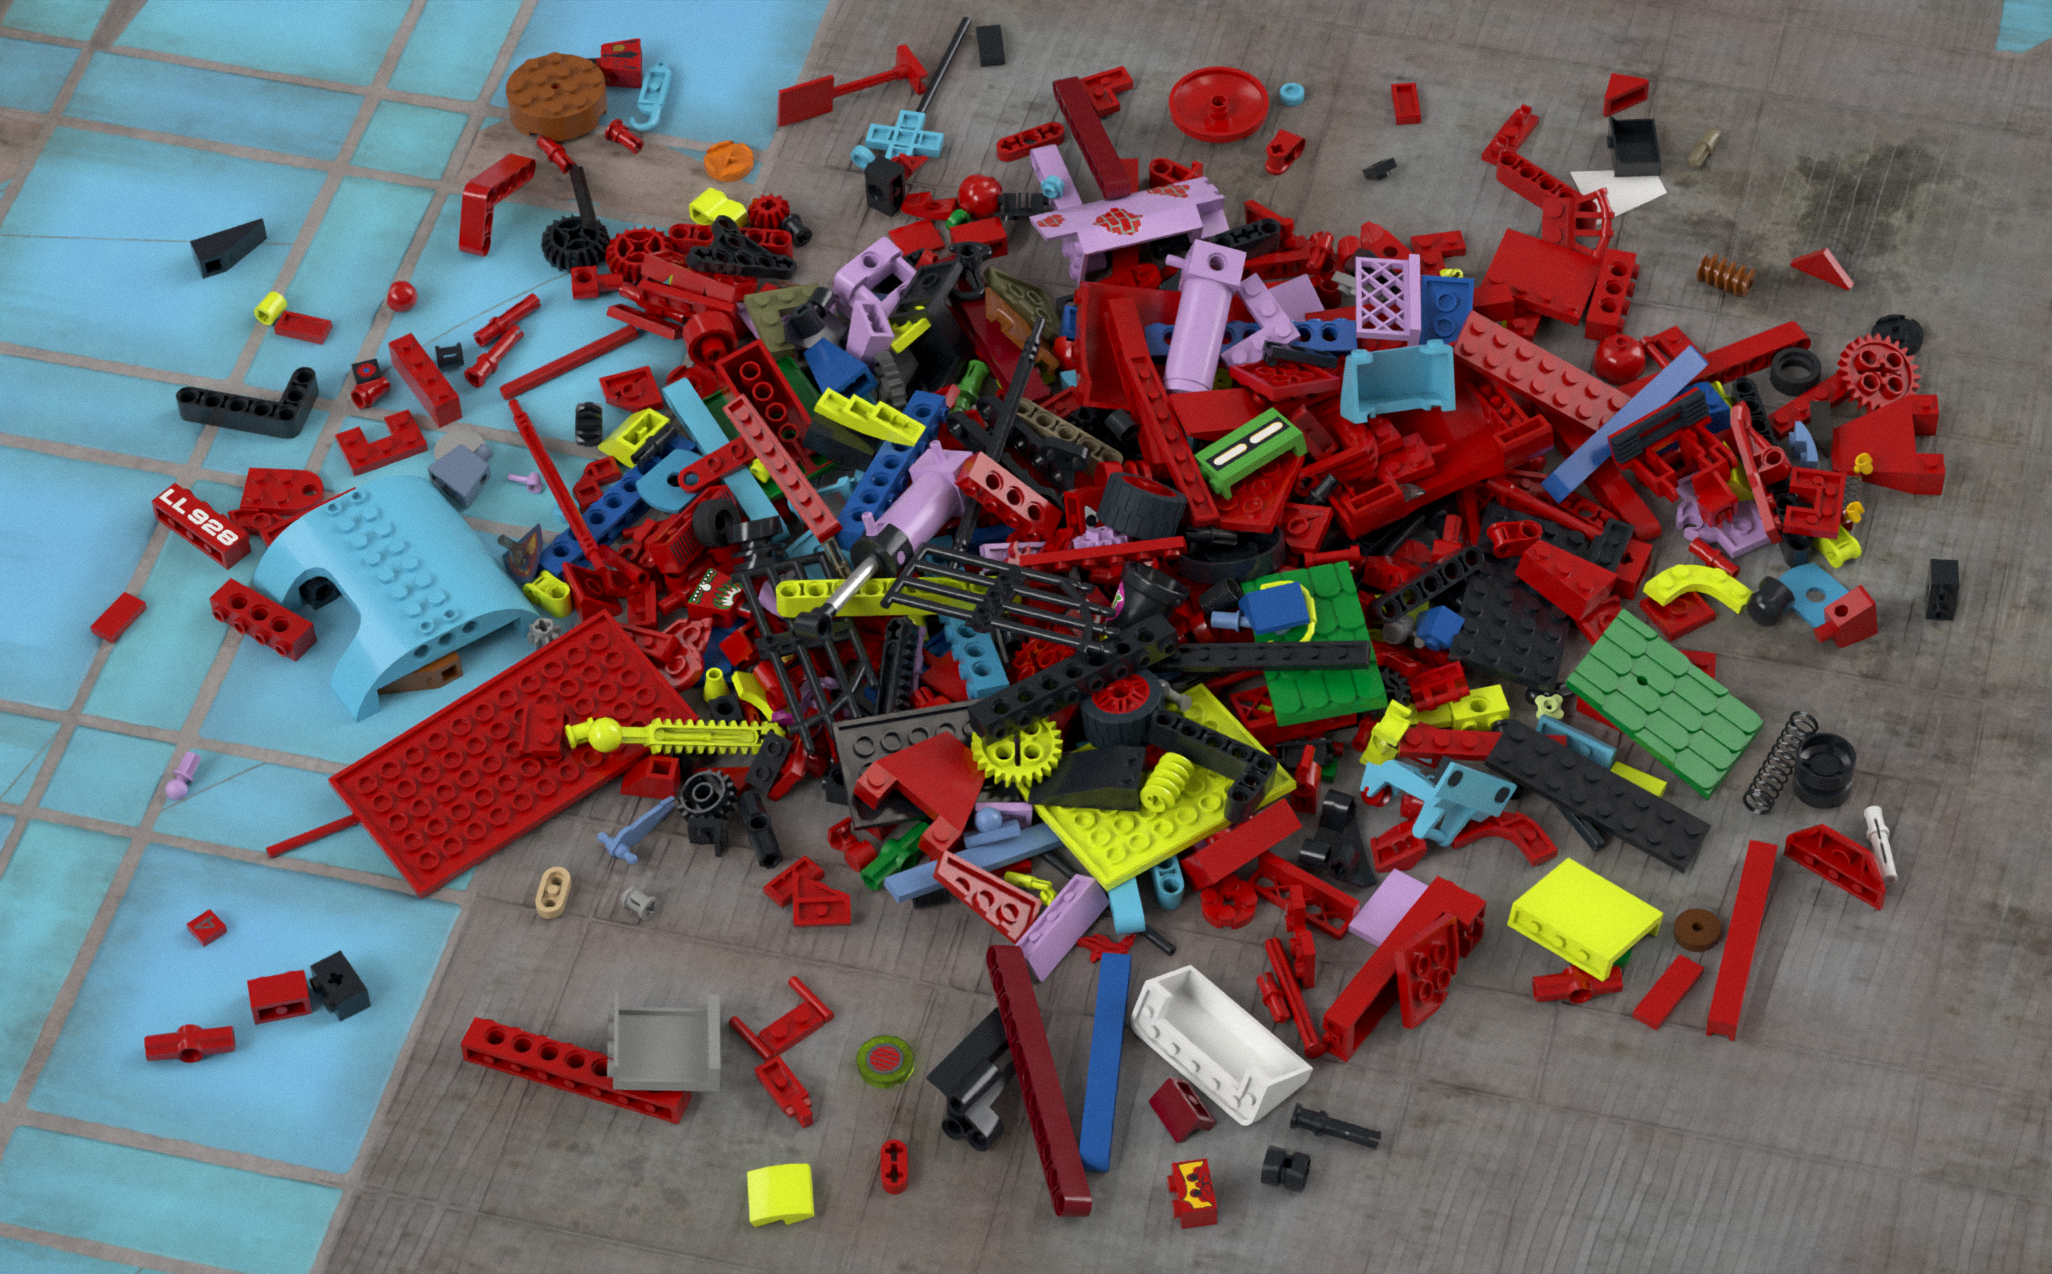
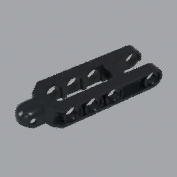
[946,393,1075,521]

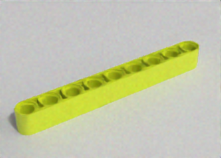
[776,576,1022,618]

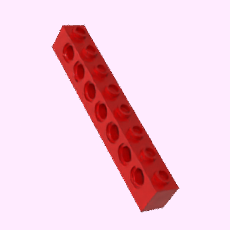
[461,1017,692,1124]

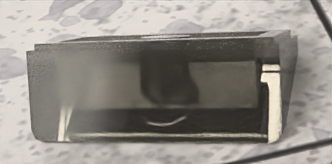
[1810,401,1833,458]

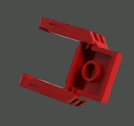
[1292,413,1404,498]

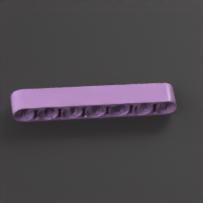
[1030,144,1106,273]

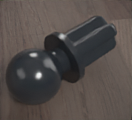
[1525,681,1575,705]

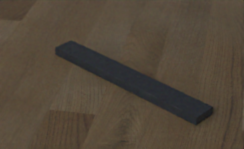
[1147,640,1371,673]

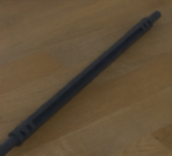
[946,317,1047,569]

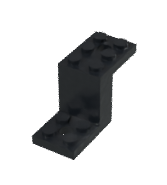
[887,259,975,404]

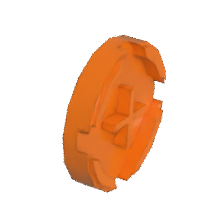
[704,140,754,182]

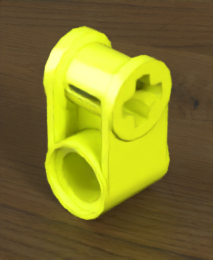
[1812,524,1861,569]
[523,570,574,618]

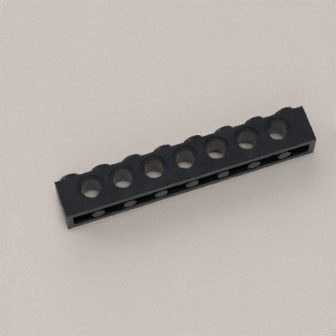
[967,612,1180,746]

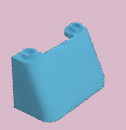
[1340,339,1456,424]

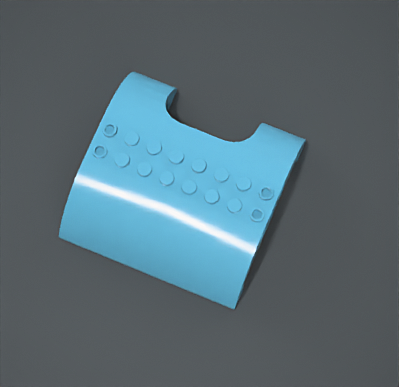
[252,475,543,723]

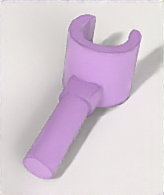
[508,472,543,494]

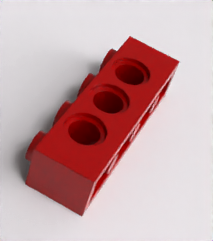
[1584,248,1640,341]
[954,451,1063,542]
[209,578,317,662]

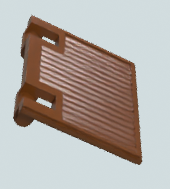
[985,287,1060,377]

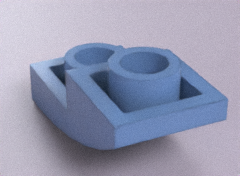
[1788,421,1818,469]

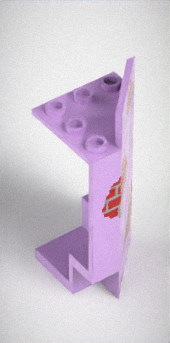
[1029,177,1230,288]

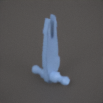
[597,796,676,865]

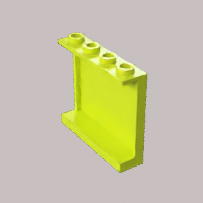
[1507,858,1664,982]

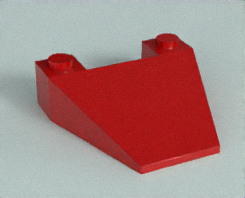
[1829,394,1945,495]
[853,731,986,860]

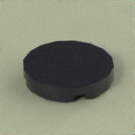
[1871,314,1924,357]

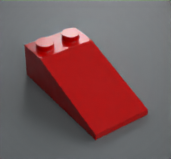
[1168,388,1272,442]

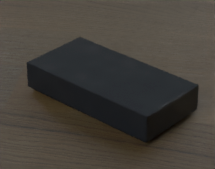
[976,25,1005,67]

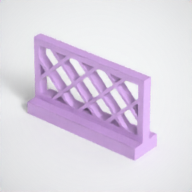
[1355,254,1421,347]

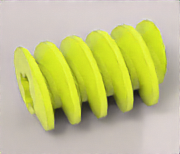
[1139,752,1195,813]

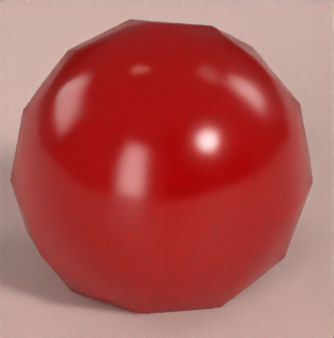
[387,281,418,313]

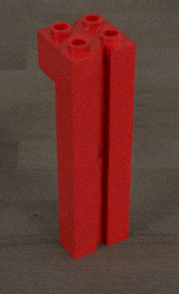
[1322,875,1486,1063]

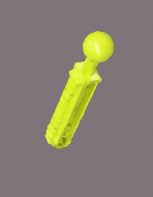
[588,717,786,756]

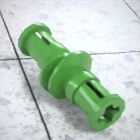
[949,360,990,413]

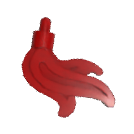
[1077,933,1136,964]

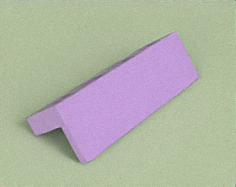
[1015,874,1109,982]

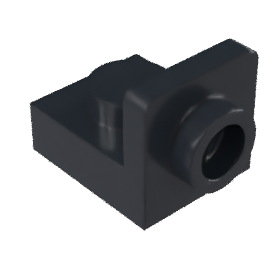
[672,748,717,782]
[687,818,728,857]

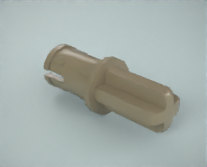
[1687,127,1722,168]

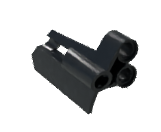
[927,1007,1016,1152]

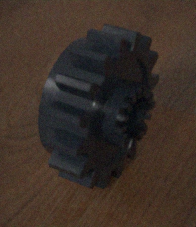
[677,769,739,823]

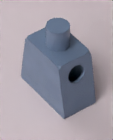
[428,444,493,509]

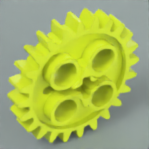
[971,716,1063,789]

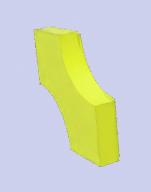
[731,671,791,722]

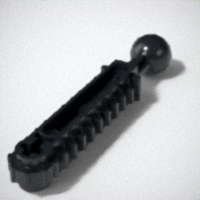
[873,616,919,716]

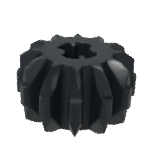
[575,402,603,447]

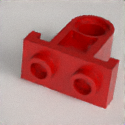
[1149,158,1204,189]

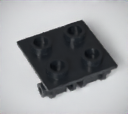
[995,192,1050,221]

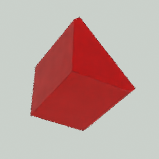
[562,561,623,622]

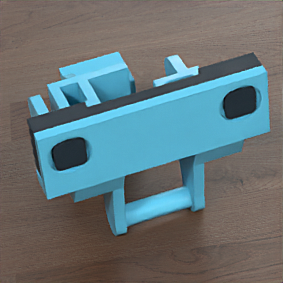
[1360,756,1517,847]

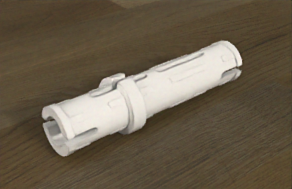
[1864,806,1898,886]

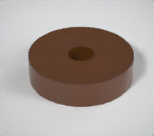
[1674,908,1721,952]

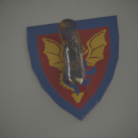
[497,523,543,582]

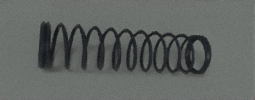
[1743,711,1819,815]

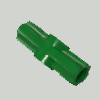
[860,822,930,891]

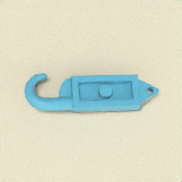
[629,59,672,132]

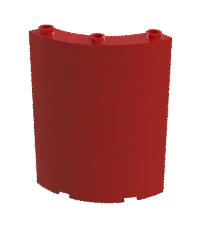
[1071,281,1256,411]

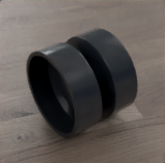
[1792,733,1856,809]

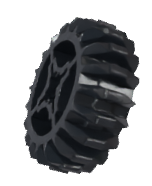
[541,214,610,274]

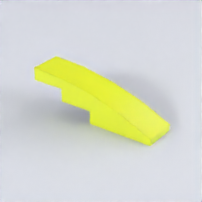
[814,388,926,447]

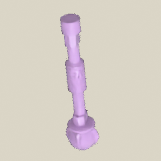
[907,626,926,710]

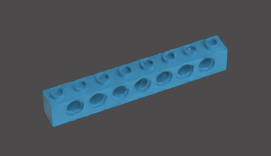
[923,534,1009,700]

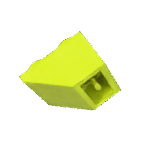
[598,408,671,468]

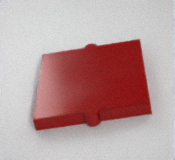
[888,219,945,257]

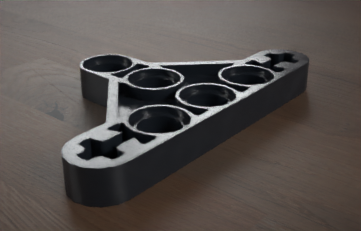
[685,215,798,280]

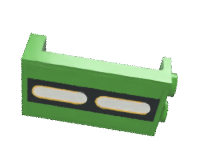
[1194,407,1307,500]

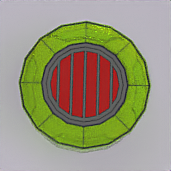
[856,1035,915,1089]

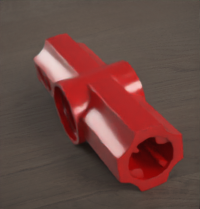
[1532,965,1623,1004]
[144,1024,236,1063]

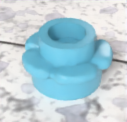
[1041,175,1065,199]

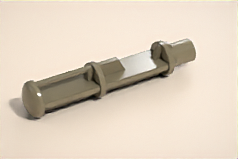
[821,535,852,579]

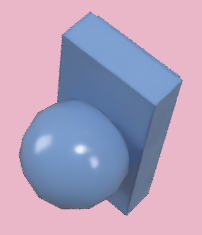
[962,807,1021,848]

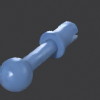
[1211,610,1292,635]

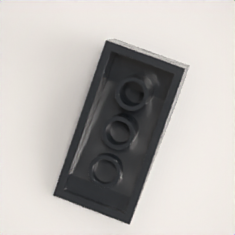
[1028,745,1149,812]

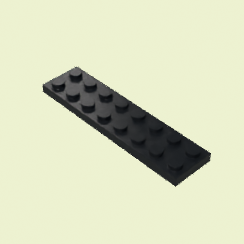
[1485,718,1712,873]

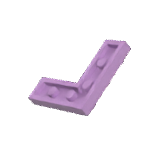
[1220,273,1301,371]

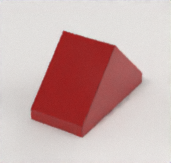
[1603,73,1649,117]

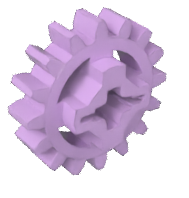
[1073,525,1133,549]

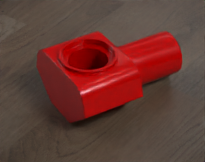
[571,265,624,300]

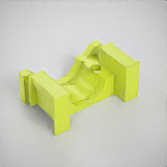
[1359,699,1412,765]

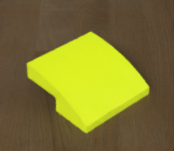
[747,1164,814,1228]

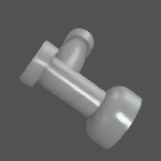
[1159,679,1192,712]

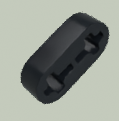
[1039,436,1091,472]

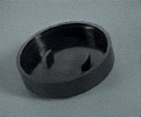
[1177,525,1286,584]

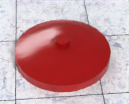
[1169,66,1269,143]

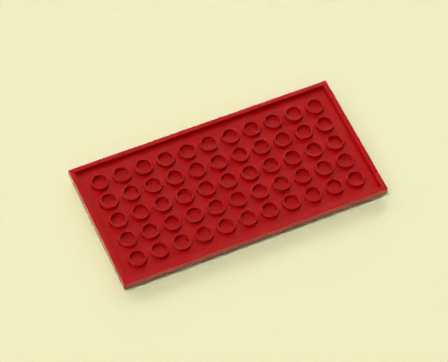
[328,609,700,899]

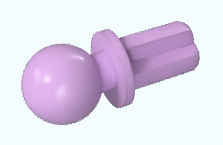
[165,752,201,800]

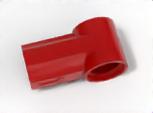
[664,553,716,595]
[753,660,801,712]

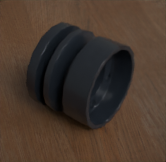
[725,515,789,572]

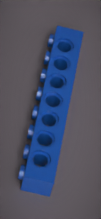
[1144,318,1358,365]
[833,390,949,551]
[536,434,698,582]

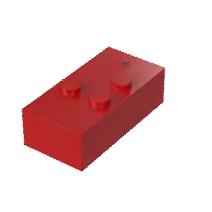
[1178,798,1303,892]

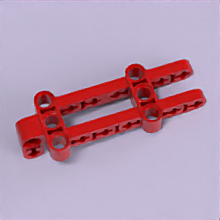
[1159,235,1362,309]

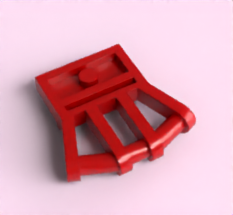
[1542,187,1615,260]

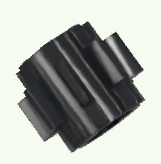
[1070,405,1102,436]

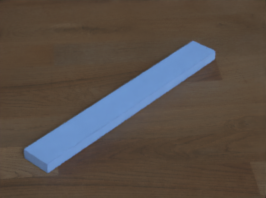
[884,822,1065,904]

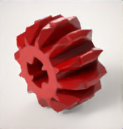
[748,193,791,230]

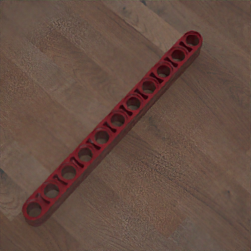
[986,945,1092,1217]

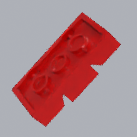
[641,249,758,307]

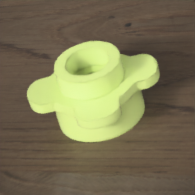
[1535,694,1564,720]

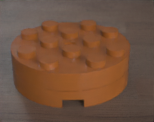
[506,52,608,141]

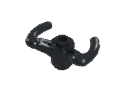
[948,241,993,301]

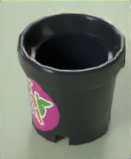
[1104,560,1190,631]

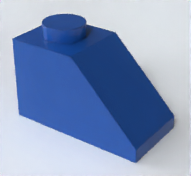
[1416,605,1465,651]

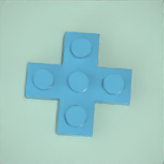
[865,110,944,160]

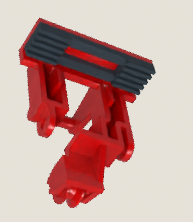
[1607,387,1739,529]

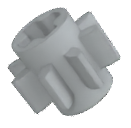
[527,618,561,650]

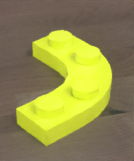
[1643,564,1754,614]

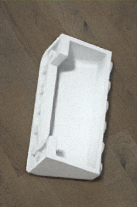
[1130,965,1313,1126]

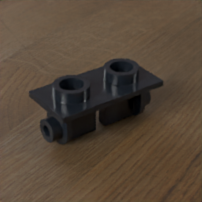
[744,730,794,792]
[1275,738,1336,770]

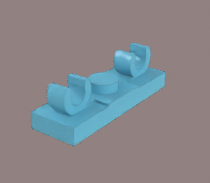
[1536,714,1617,770]

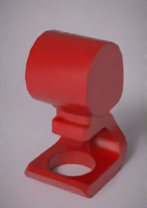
[827,817,878,872]

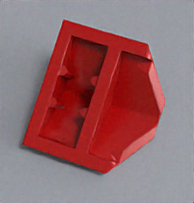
[1370,818,1428,873]

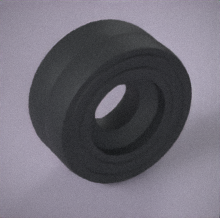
[692,498,741,548]

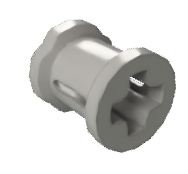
[621,885,659,921]

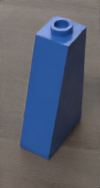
[803,338,878,400]

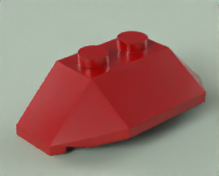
[1784,823,1886,911]

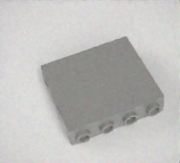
[607,992,721,1092]

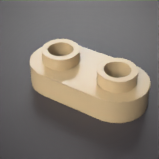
[535,867,571,919]

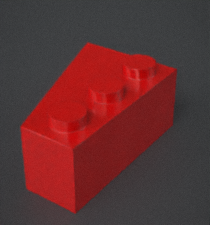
[1515,539,1619,622]

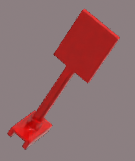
[777,44,928,127]
[853,616,973,703]

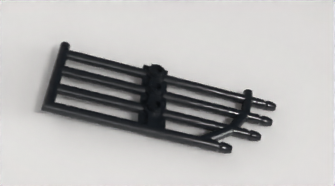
[880,542,1121,658]
[729,551,879,754]

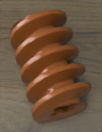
[1696,253,1756,298]

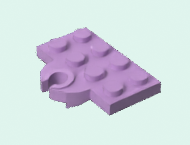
[1675,471,1771,559]

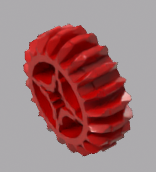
[606,226,674,286]

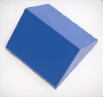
[1238,581,1310,635]

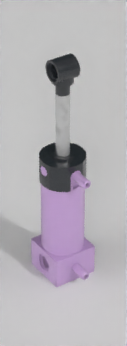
[794,440,973,641]

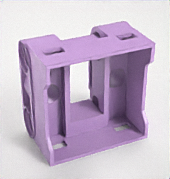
[832,236,917,320]

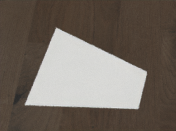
[1570,170,1667,225]

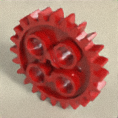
[1836,333,1921,414]
[1005,624,1077,686]

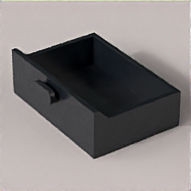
[1606,116,1661,177]
[802,412,880,473]

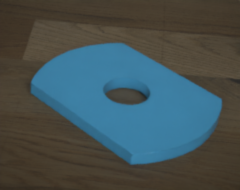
[636,449,707,514]
[1779,563,1850,628]

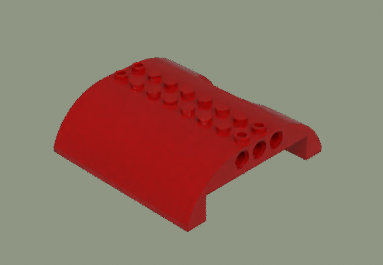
[1285,341,1554,540]

